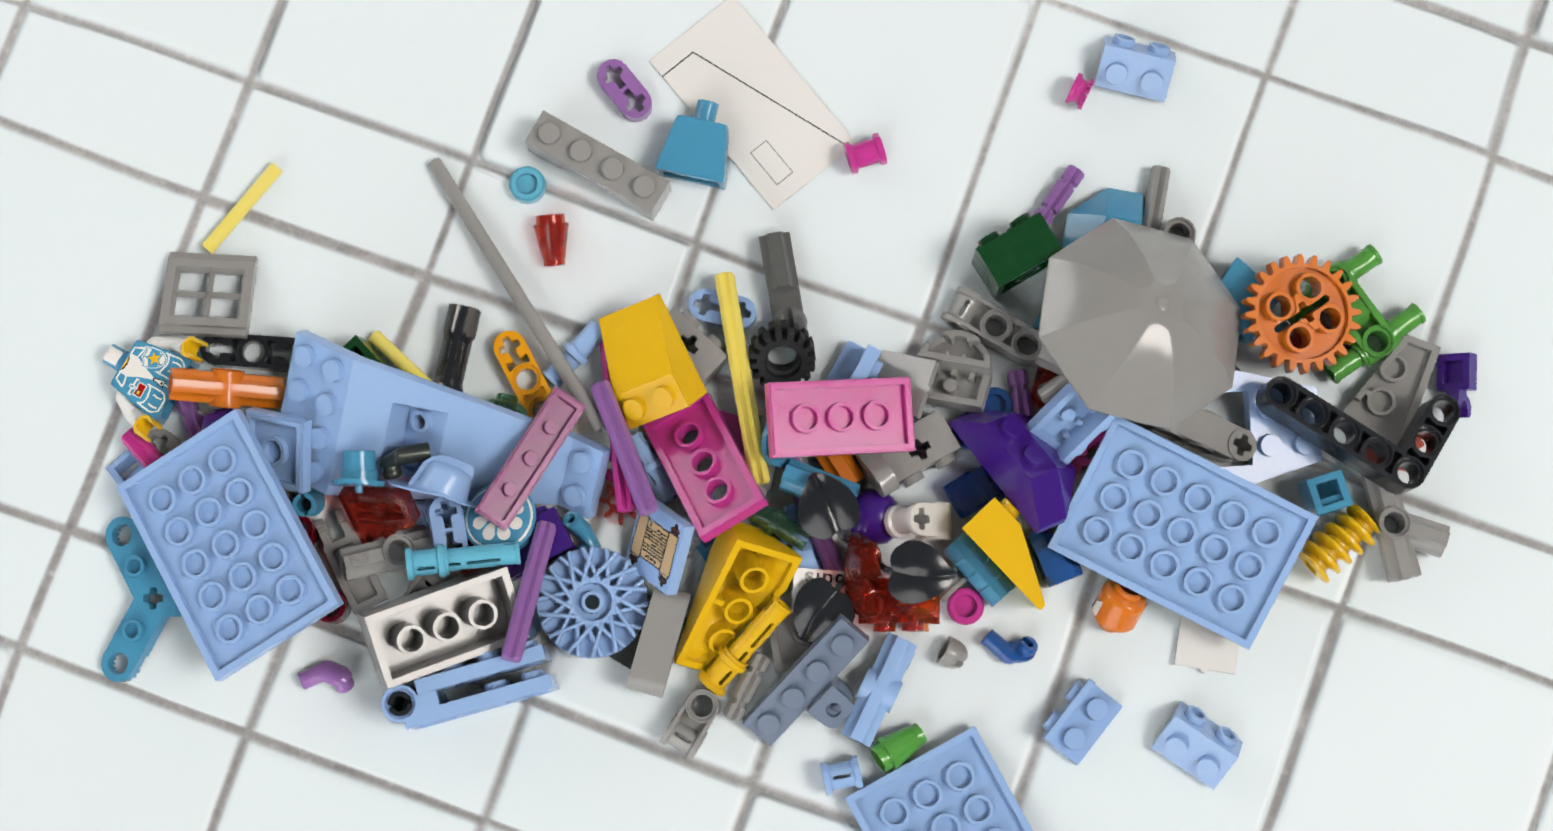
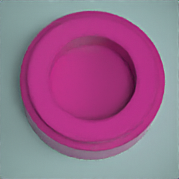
[947,588,984,625]

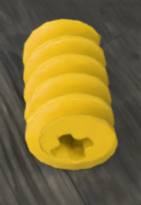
[1299,503,1380,583]

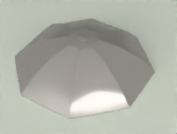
[1038,218,1241,430]

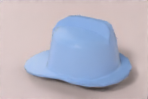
[388,455,475,508]

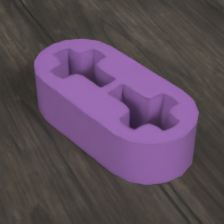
[597,59,652,122]

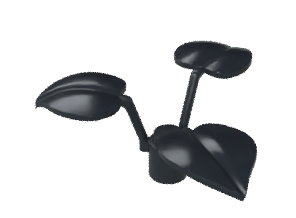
[793,472,957,642]

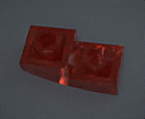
[844,531,882,620]

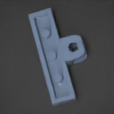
[742,614,869,746]

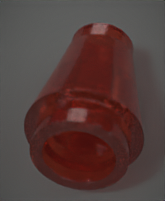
[533,214,569,267]

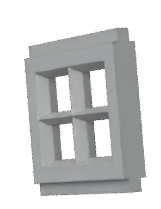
[158,252,258,339]

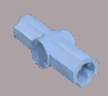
[841,633,917,747]

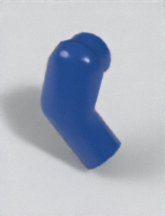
[981,629,1038,664]

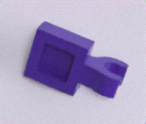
[1436,352,1477,418]

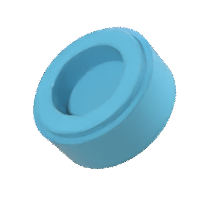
[509,166,546,204]

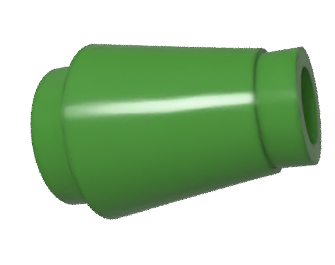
[869,723,927,773]

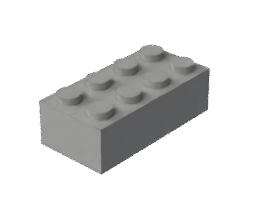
[356,565,529,689]

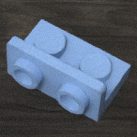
[1041,678,1123,765]

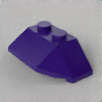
[949,410,1077,534]

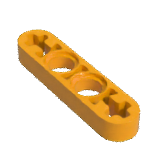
[493,330,572,432]

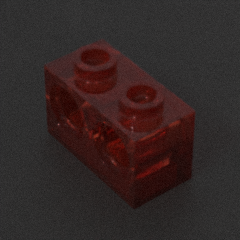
[858,578,940,632]

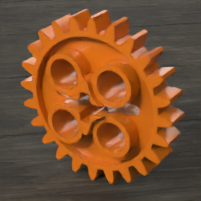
[1240,254,1362,375]

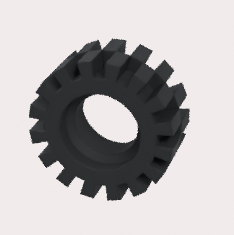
[749,319,816,386]

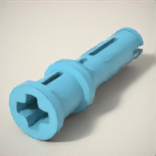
[405,540,521,581]

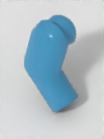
[563,511,601,550]

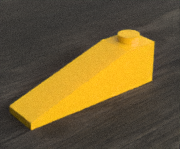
[674,522,802,671]

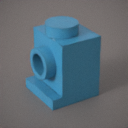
[1297,469,1353,516]

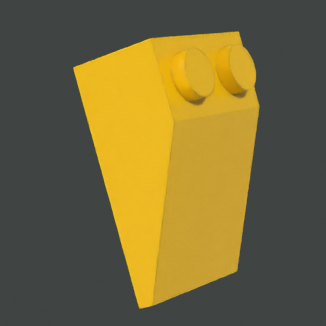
[599,293,707,429]
[962,497,1045,610]

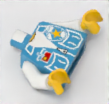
[103,336,208,443]

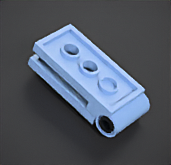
[381,640,560,730]

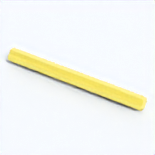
[714,272,770,485]

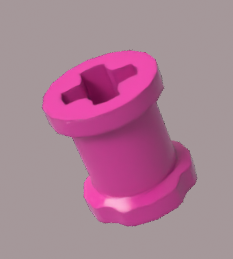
[843,133,887,174]

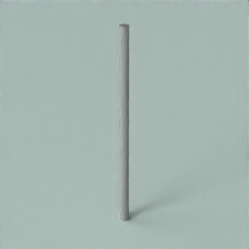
[428,158,606,434]

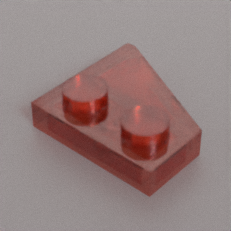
[338,486,421,544]

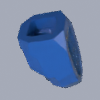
[1027,530,1083,588]

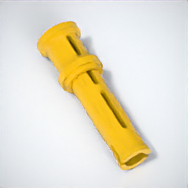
[698,596,792,697]

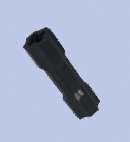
[433,304,481,392]

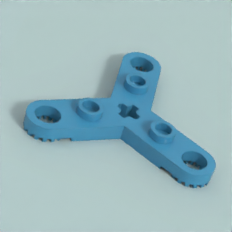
[101,517,182,682]

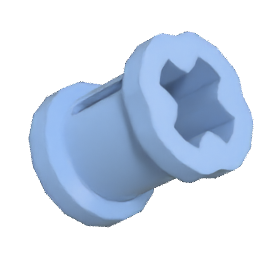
[820,755,863,796]

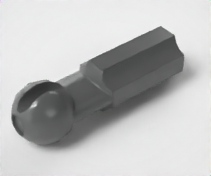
[759,231,807,330]

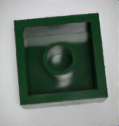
[971,212,1063,299]

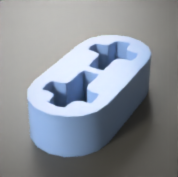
[688,289,756,331]
[428,497,468,548]

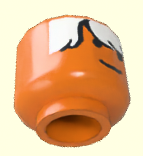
[1092,580,1147,633]

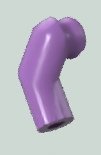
[298,660,354,693]

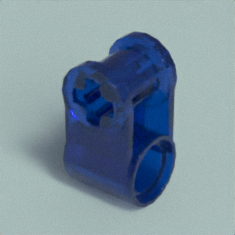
[942,465,1003,519]

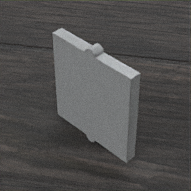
[877,350,940,419]

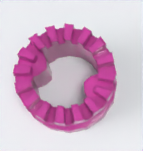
[1065,73,1095,110]

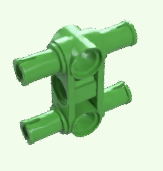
[1280,244,1426,384]

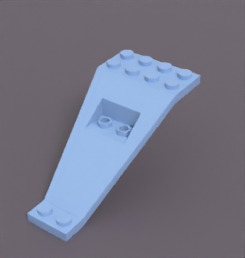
[281,330,612,519]

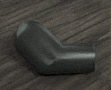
[379,442,431,480]

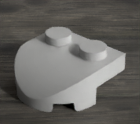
[918,330,993,412]

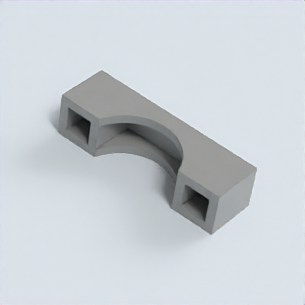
[525,110,671,221]

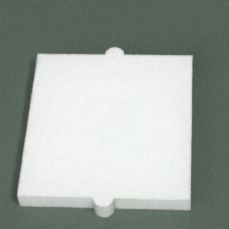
[1173,615,1239,674]

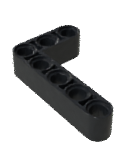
[1255,376,1461,495]

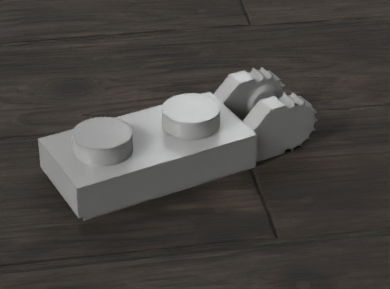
[314,508,389,615]

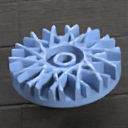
[536,546,648,659]

